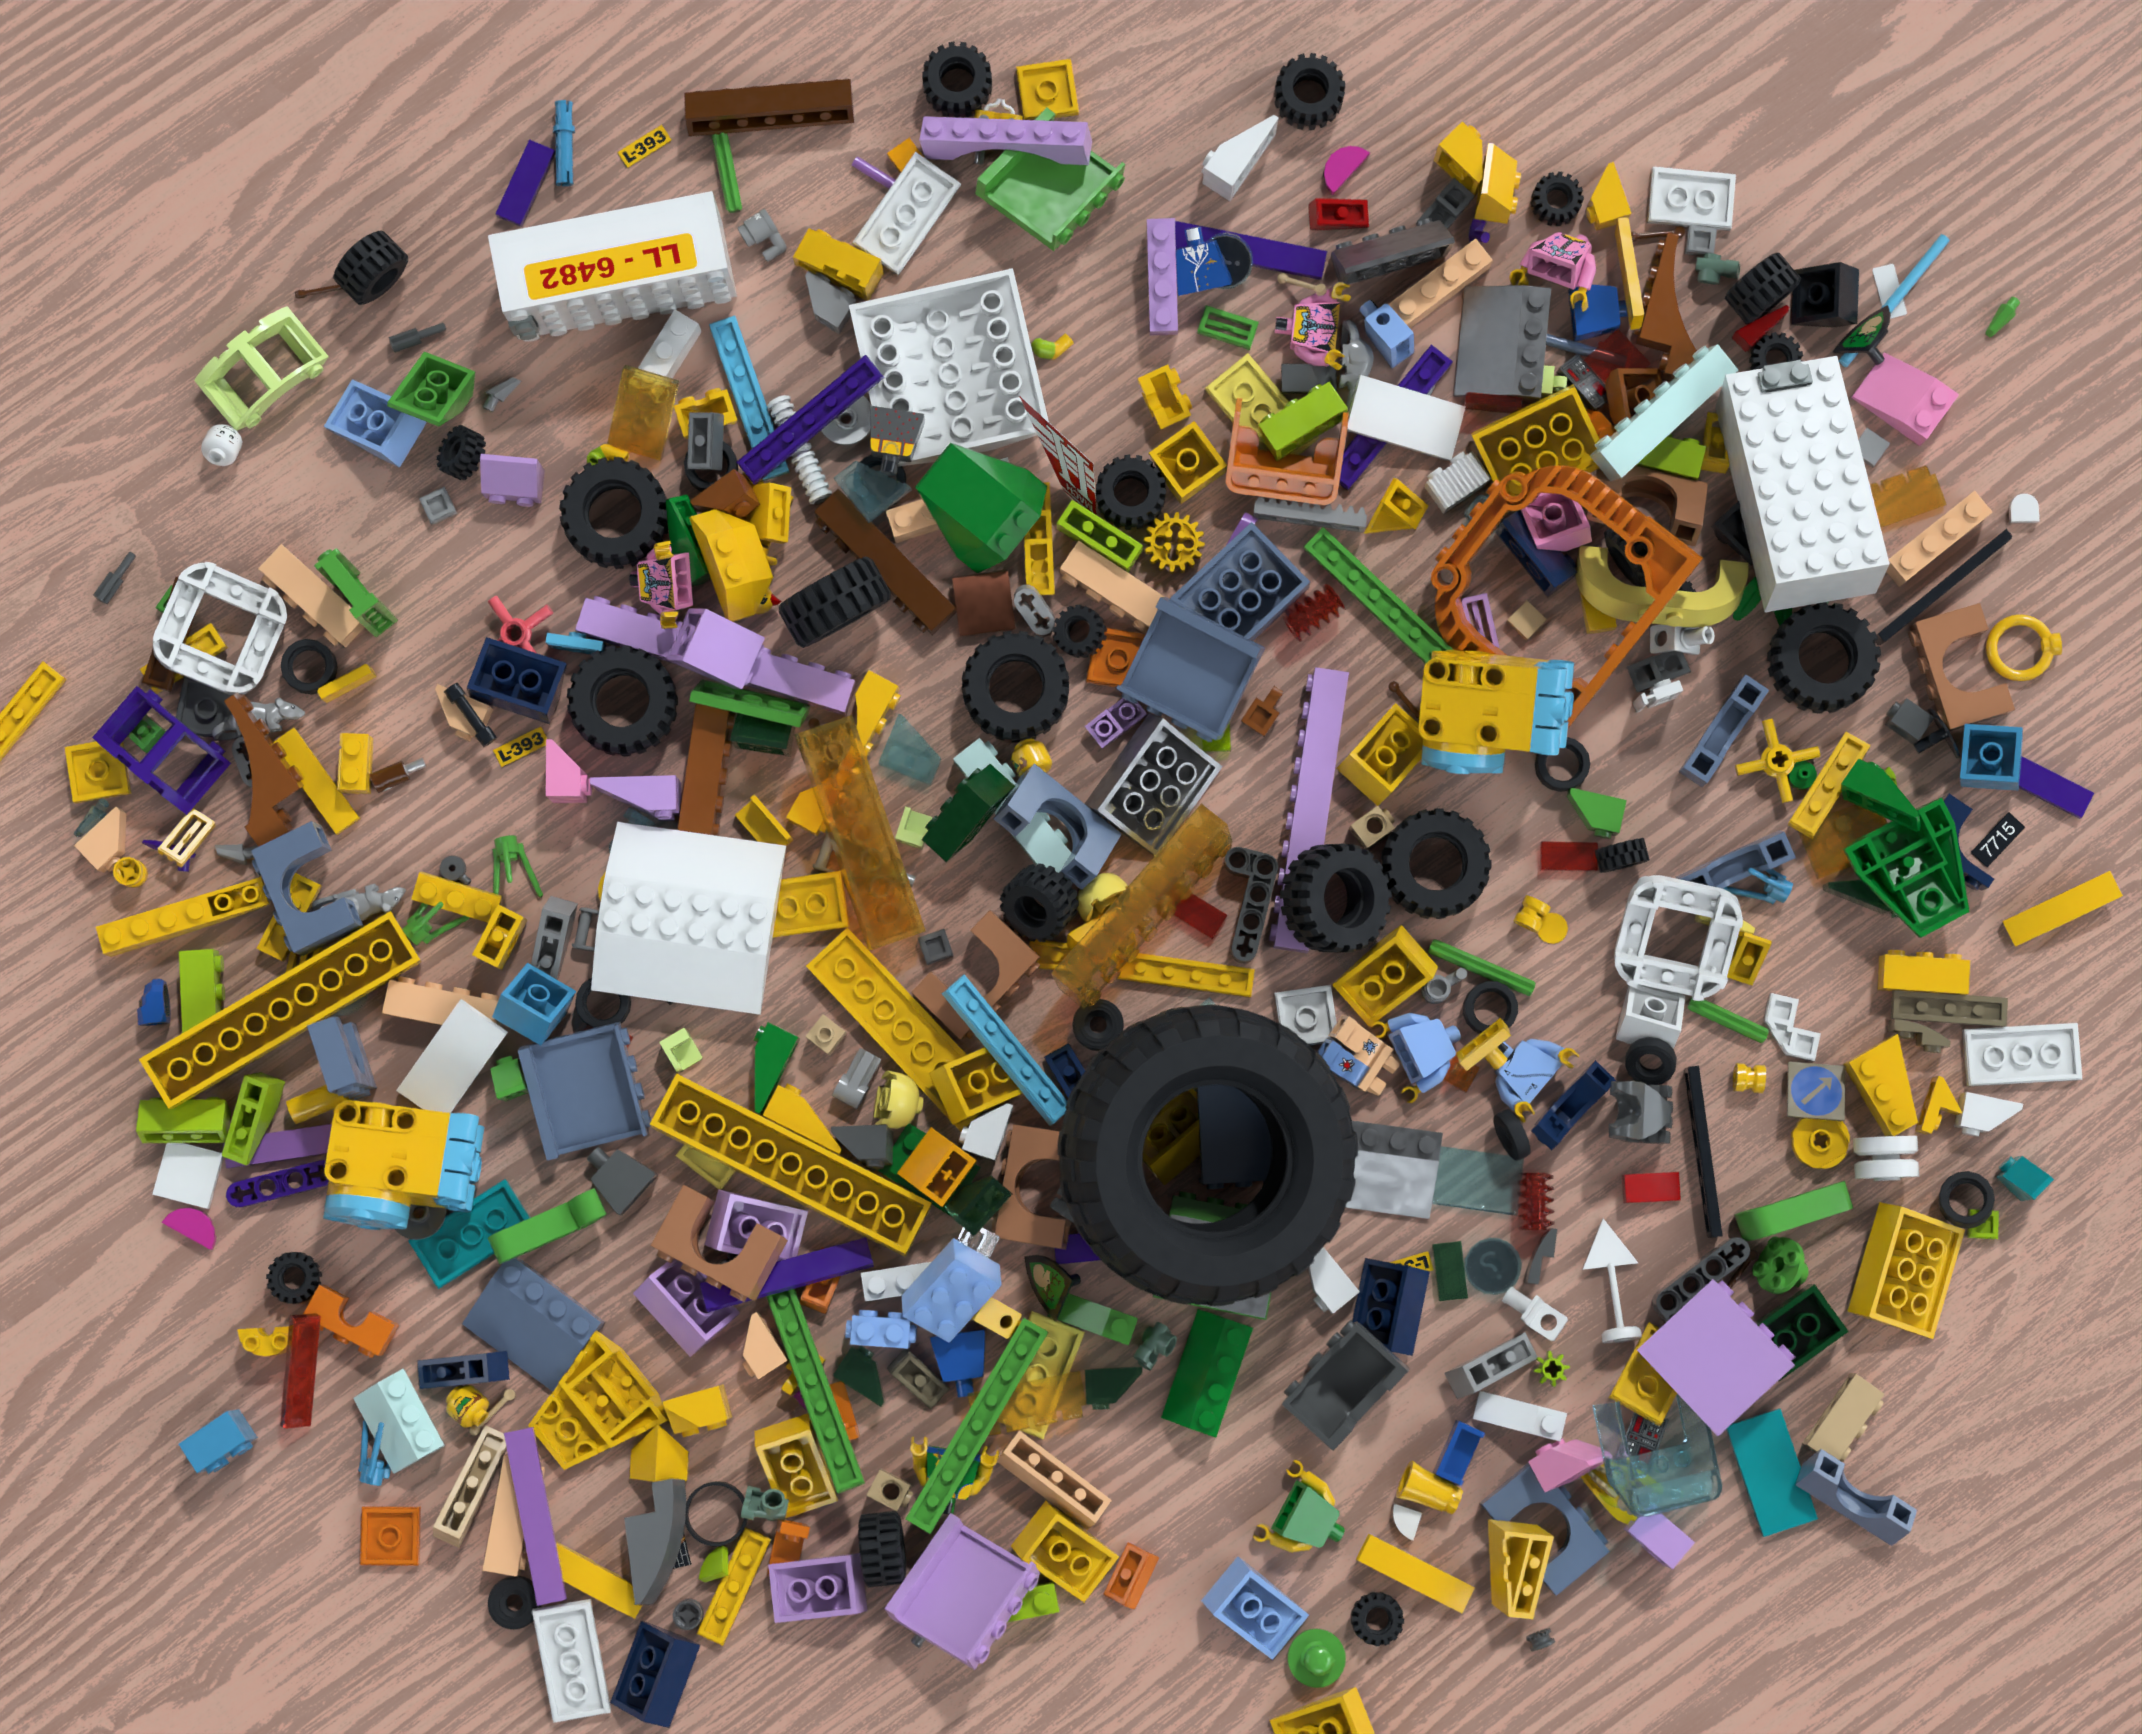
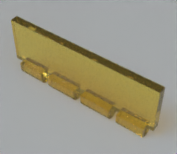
[1870,465,1947,528]
[967,1371,1087,1436]

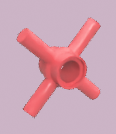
[479,596,553,654]

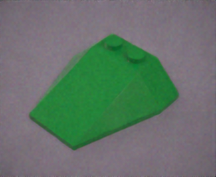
[915,443,1047,574]
[1843,797,1970,938]

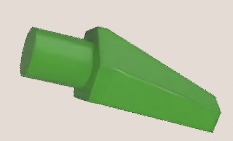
[1985,297,2020,337]

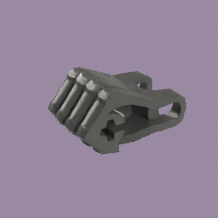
[1609,1081,1673,1144]

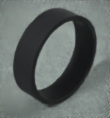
[685,1481,748,1546]

